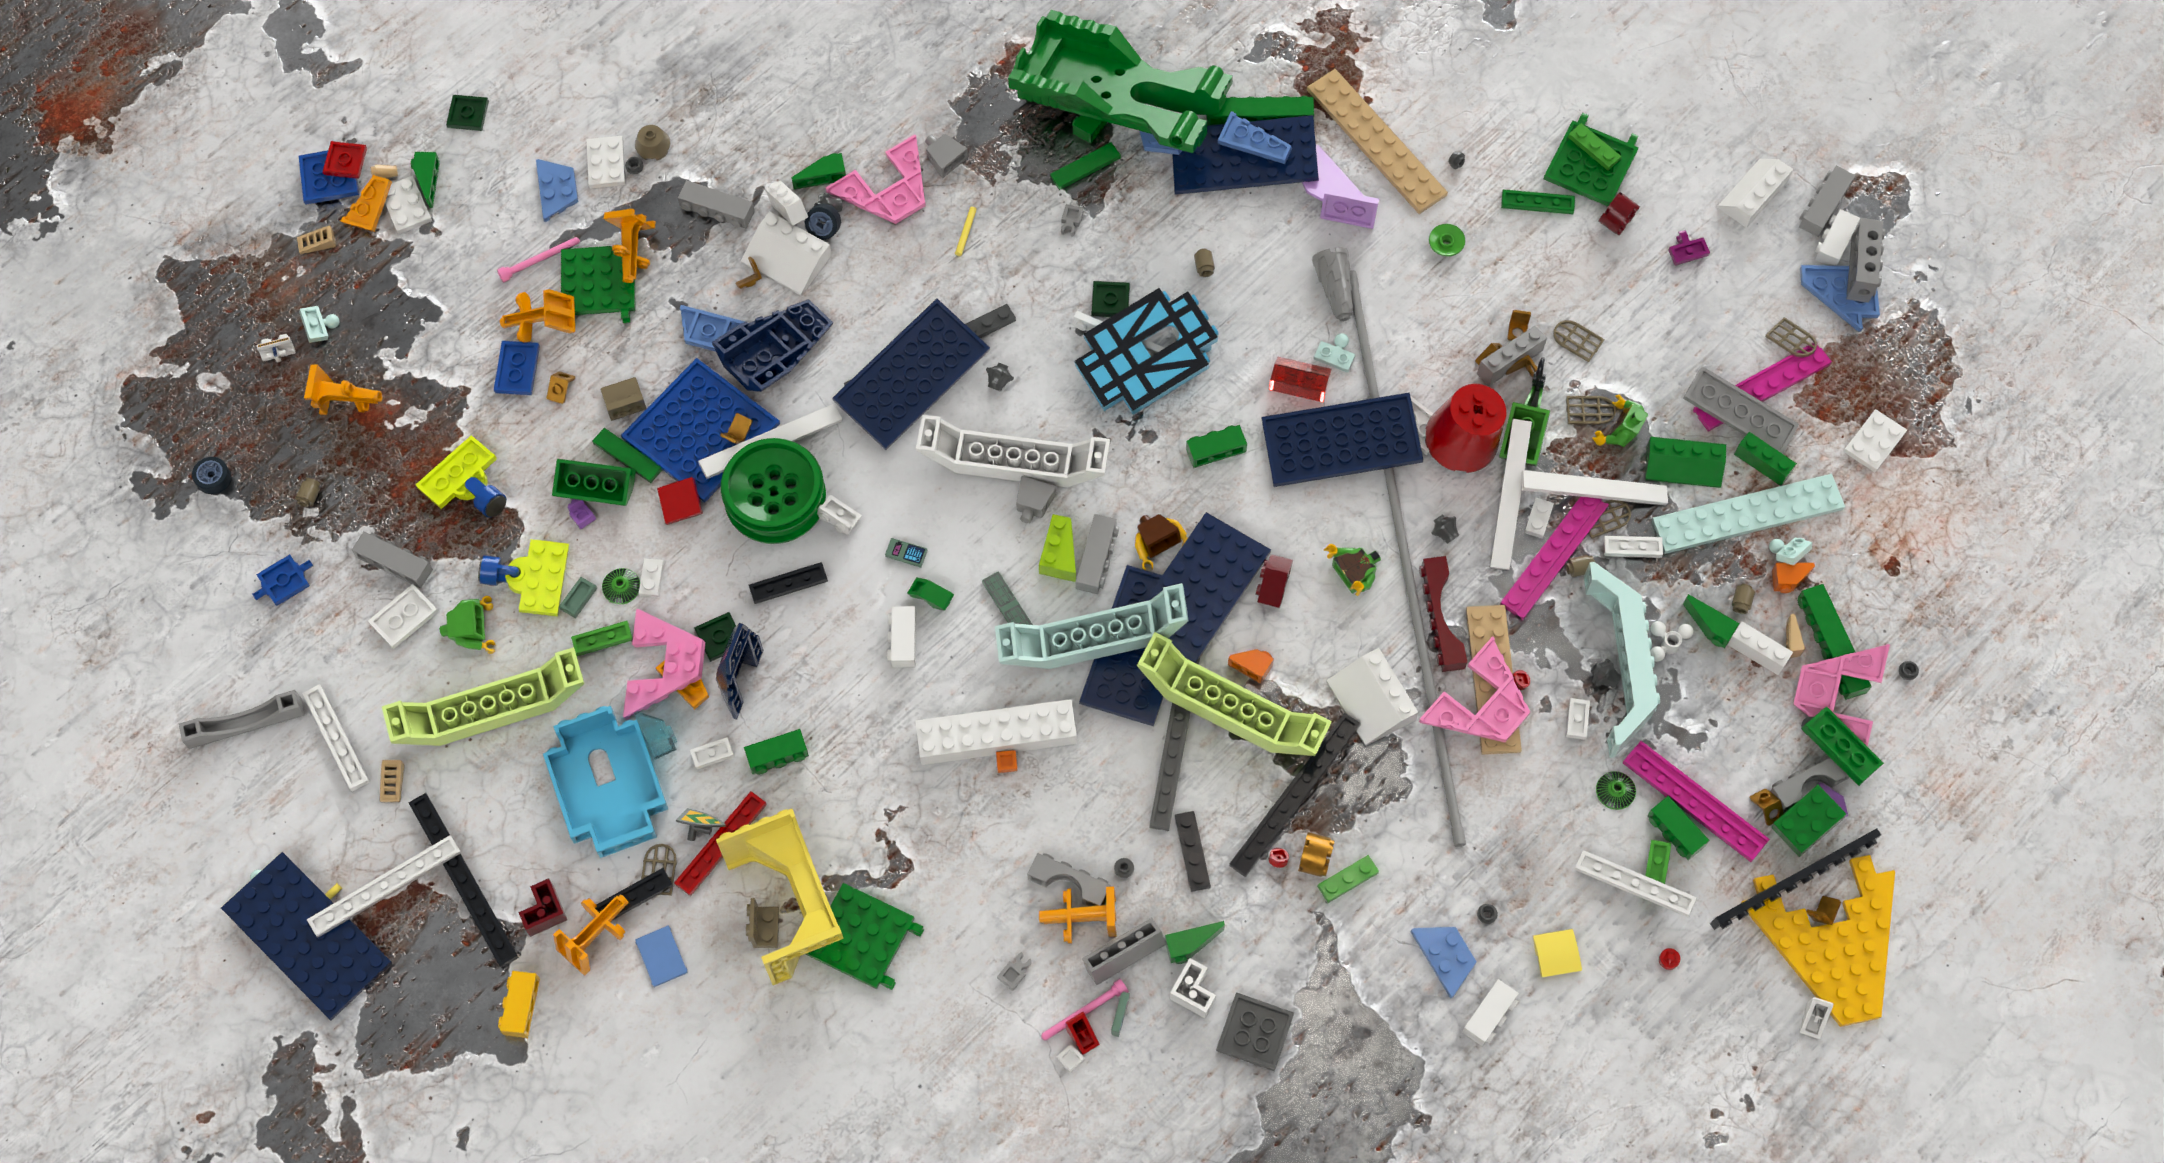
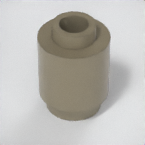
[1194,249,1215,277]
[295,478,320,507]
[1566,555,1595,577]
[1732,584,1755,614]

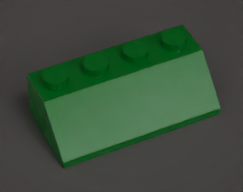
[1645,437,1726,488]
[552,459,636,506]

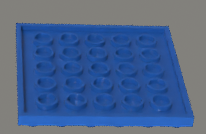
[621,358,780,502]

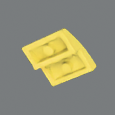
[1532,929,1582,977]

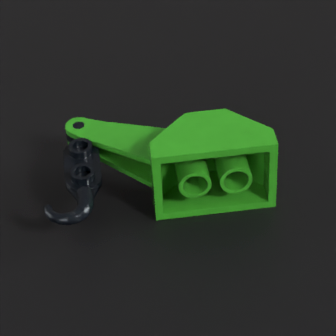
[1499,357,1550,467]

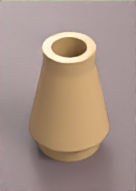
[370,164,398,179]

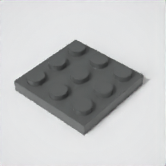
[1216,992,1294,1072]

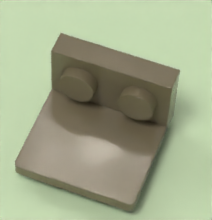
[600,377,647,421]
[746,898,779,948]

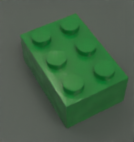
[1771,785,1846,857]

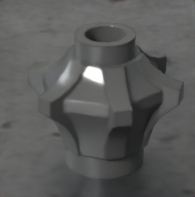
[814,193,843,212]
[986,363,1014,391]
[1431,514,1459,544]
[1591,659,1621,688]

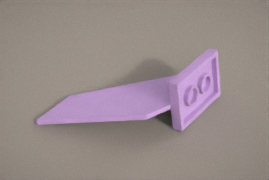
[1302,145,1379,229]

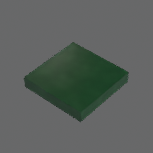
[446,95,489,131]
[1091,281,1130,317]
[694,612,736,662]

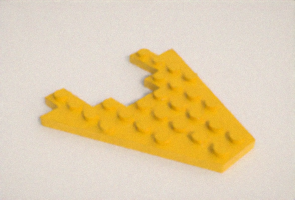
[1741,855,1895,1027]

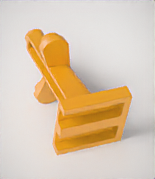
[603,209,656,283]
[500,289,575,343]
[304,364,382,415]
[1039,886,1117,944]
[553,894,629,976]

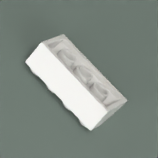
[1717,159,1793,228]

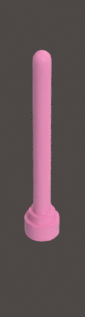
[497,237,580,283]
[1041,979,1129,1040]

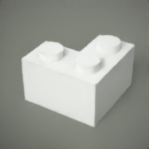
[1170,958,1216,1018]

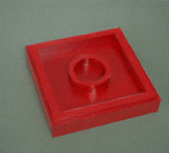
[323,141,367,179]
[657,477,703,525]

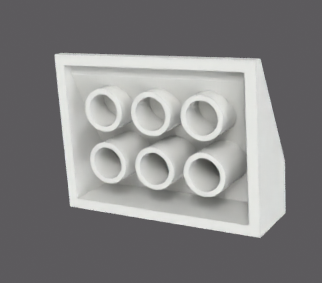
[741,211,832,296]
[1326,648,1418,746]

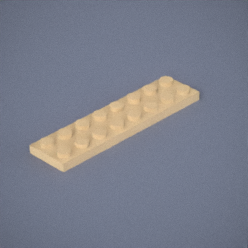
[1466,605,1522,755]

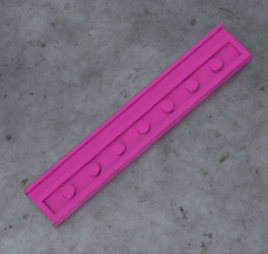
[1693,342,1832,432]
[1500,497,1609,620]
[1623,741,1770,862]

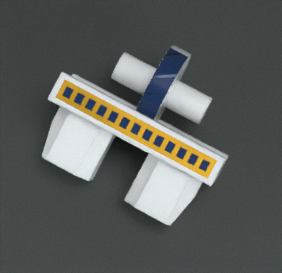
[257,334,296,363]

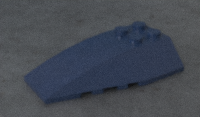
[712,299,833,392]
[716,623,764,719]

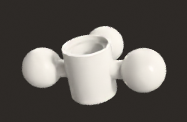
[1650,621,1694,662]

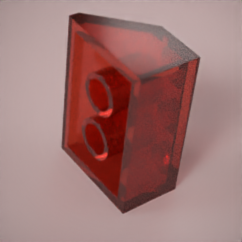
[1269,356,1332,402]

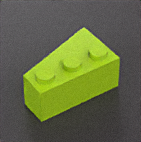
[1039,514,1076,582]

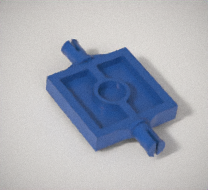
[252,554,313,606]

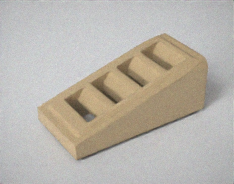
[297,226,336,254]
[1786,614,1805,658]
[380,760,404,802]

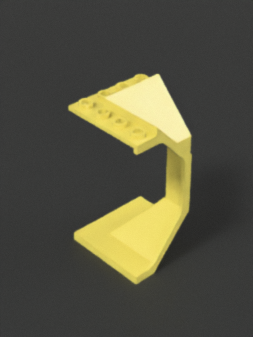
[716,808,843,985]

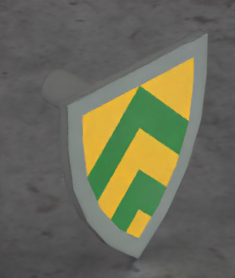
[676,808,726,841]

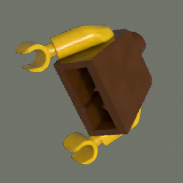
[1135,514,1188,570]

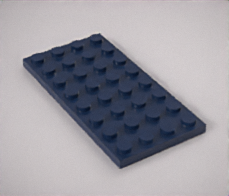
[1172,115,1319,195]
[832,298,990,450]
[1261,392,1423,487]
[1145,512,1271,663]
[1079,565,1164,727]
[221,852,392,1021]

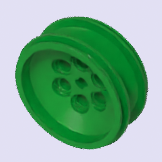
[721,438,826,544]

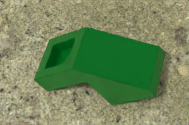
[907,577,954,611]

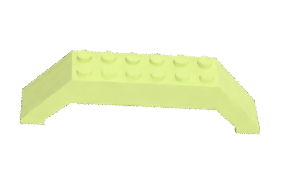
[1137,632,1332,756]
[382,647,584,746]

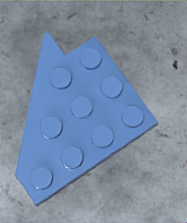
[1800,265,1880,332]

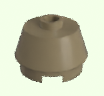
[635,125,670,161]

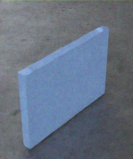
[635,925,688,987]

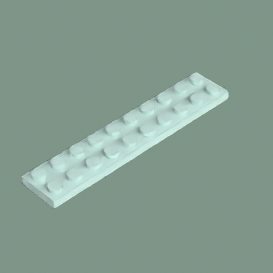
[1652,474,1845,554]

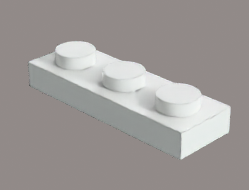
[1603,536,1663,558]

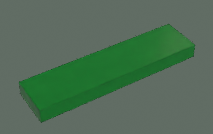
[1050,142,1121,190]
[1501,189,1575,215]
[592,428,662,483]

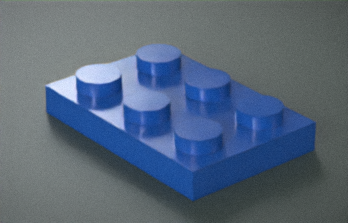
[494,341,540,395]

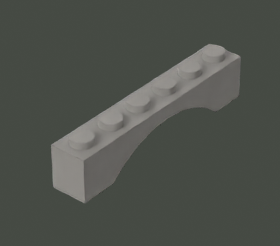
[179,690,305,749]

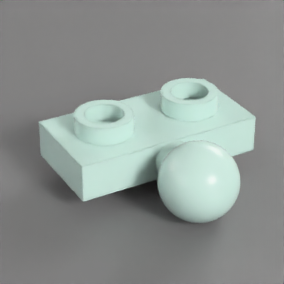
[299,306,340,343]
[1314,333,1355,373]
[1769,537,1812,565]

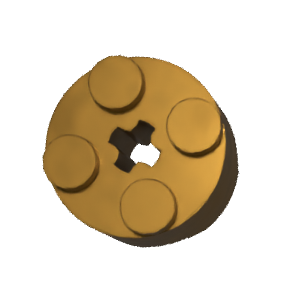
[1298,832,1334,877]

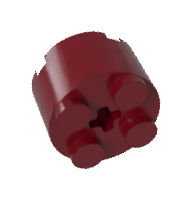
[1598,192,1640,236]

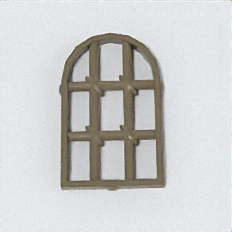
[1765,317,1817,357]
[1553,320,1605,362]
[1566,396,1616,425]
[1588,500,1631,539]
[641,844,677,896]

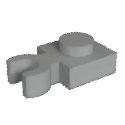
[1061,204,1083,237]
[997,952,1032,990]

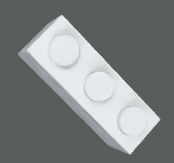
[765,181,808,226]
[1815,209,1860,266]
[887,606,916,668]
[1728,622,1793,675]
[1462,979,1519,1047]

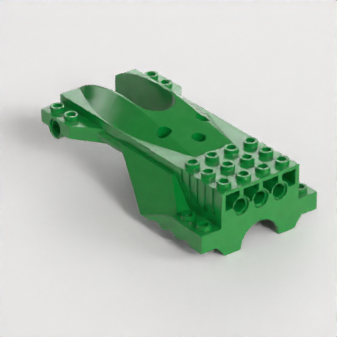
[1008,10,1233,153]

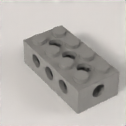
[1846,218,1886,303]

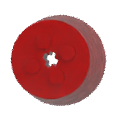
[1425,384,1506,473]

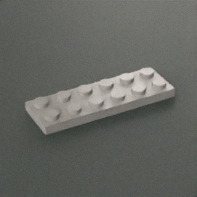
[1683,366,1799,454]

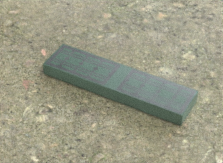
[982,571,1033,625]

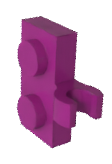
[1668,230,1710,266]

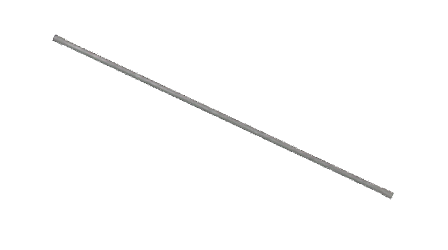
[1349,270,1466,847]

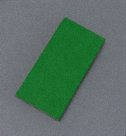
[1801,706,1884,786]

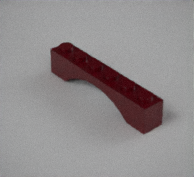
[1419,556,1467,672]

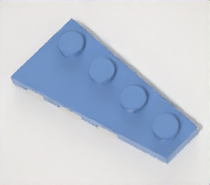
[1218,111,1292,164]

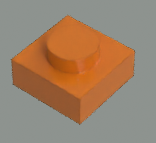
[996,750,1018,773]

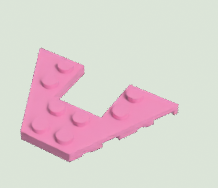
[825,135,926,224]
[623,609,706,720]
[1419,636,1530,742]
[1794,644,1890,747]

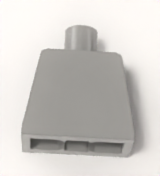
[925,134,968,178]
[1016,476,1056,523]

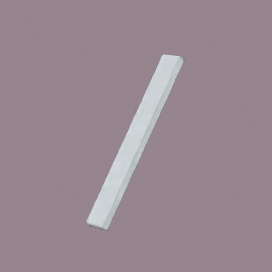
[698,404,843,479]
[1490,419,1532,571]
[1521,470,1668,506]
[307,835,461,938]

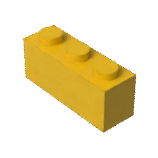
[498,971,540,1038]

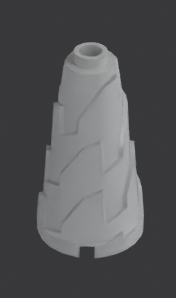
[1312,247,1353,321]

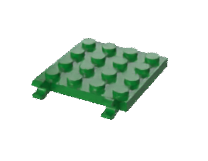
[1543,112,1639,207]
[561,246,636,323]
[805,883,924,990]

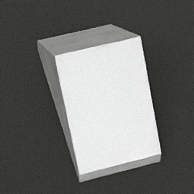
[1800,997,1834,1039]

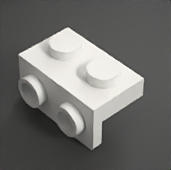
[817,494,862,535]

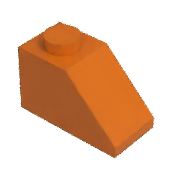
[1772,563,1815,593]
[1228,649,1274,684]

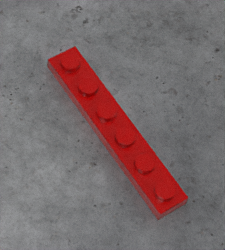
[674,791,767,896]

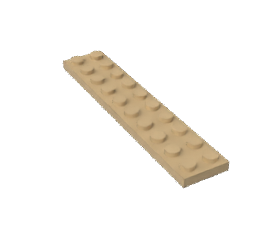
[1307,69,1448,214]

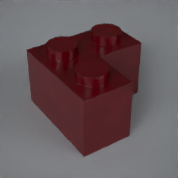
[1255,554,1293,608]
[518,878,568,937]

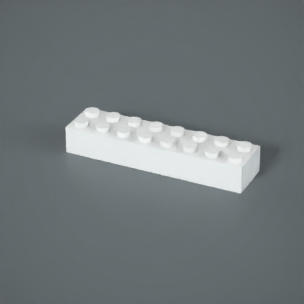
[915,699,1077,765]

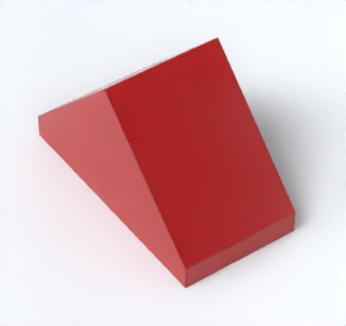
[1065,1012,1100,1055]

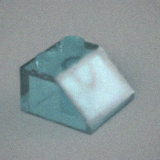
[634,711,677,760]

